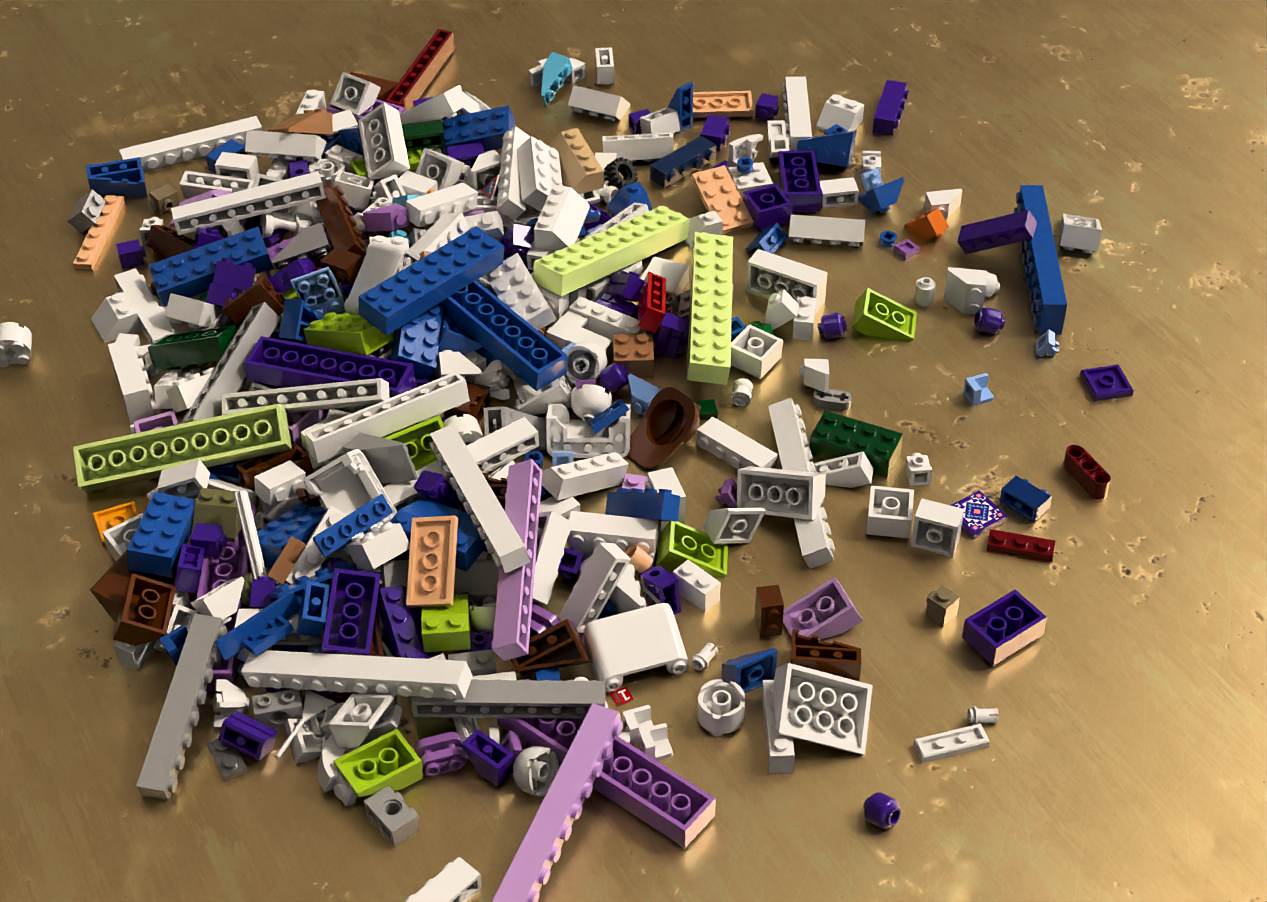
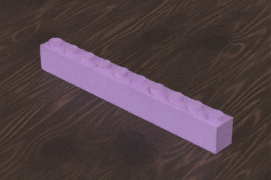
[491,459,543,661]
[492,703,623,902]

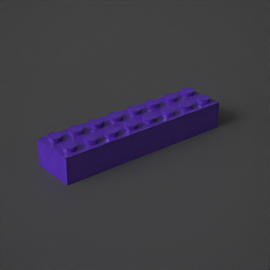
[245,336,415,398]

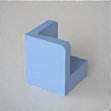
[963,373,994,406]

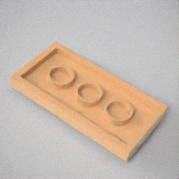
[693,91,754,119]
[691,165,754,234]
[406,515,458,608]

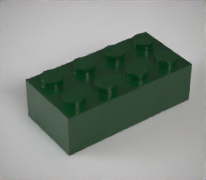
[147,325,237,371]
[809,411,903,478]

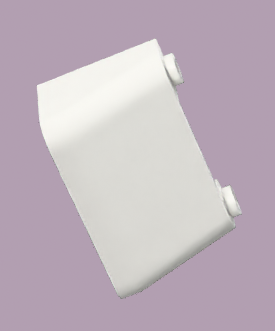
[344,241,420,315]
[502,363,572,416]
[546,404,631,458]
[303,449,397,555]
[584,603,689,693]

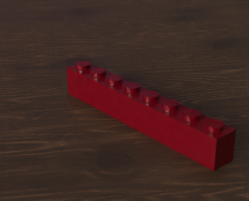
[385,29,455,111]

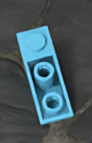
[541,52,573,106]

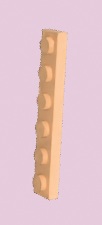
[73,195,125,270]

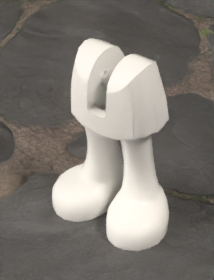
[260,211,314,238]

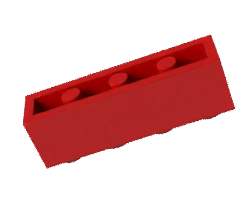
[637,271,666,333]

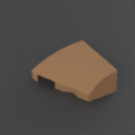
[268,536,307,584]

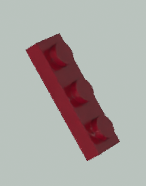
[987,529,1055,562]

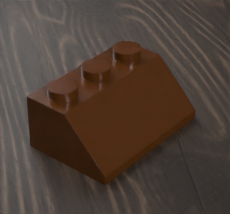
[90,550,171,623]
[113,573,176,646]

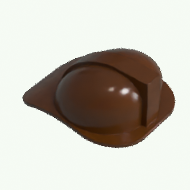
[627,387,702,468]

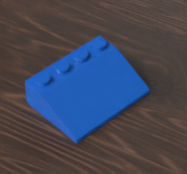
[389,497,486,572]

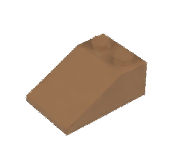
[268,109,333,136]

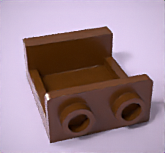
[223,275,286,328]

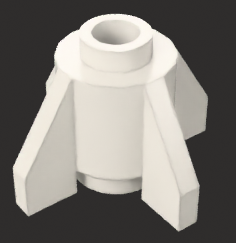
[477,360,511,400]
[210,679,249,727]

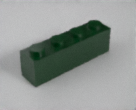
[402,120,445,151]

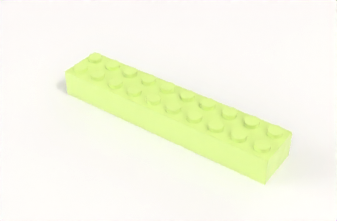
[533,206,690,296]
[687,232,733,385]
[73,403,292,492]

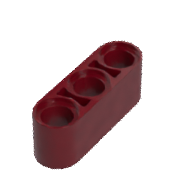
[1063,445,1111,499]

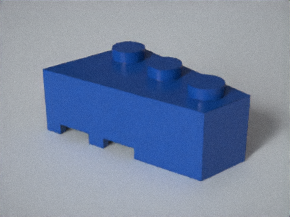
[797,130,857,167]
[86,157,148,197]
[278,299,322,345]

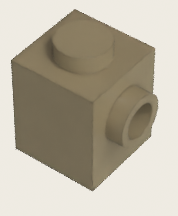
[149,184,179,215]
[926,586,960,627]

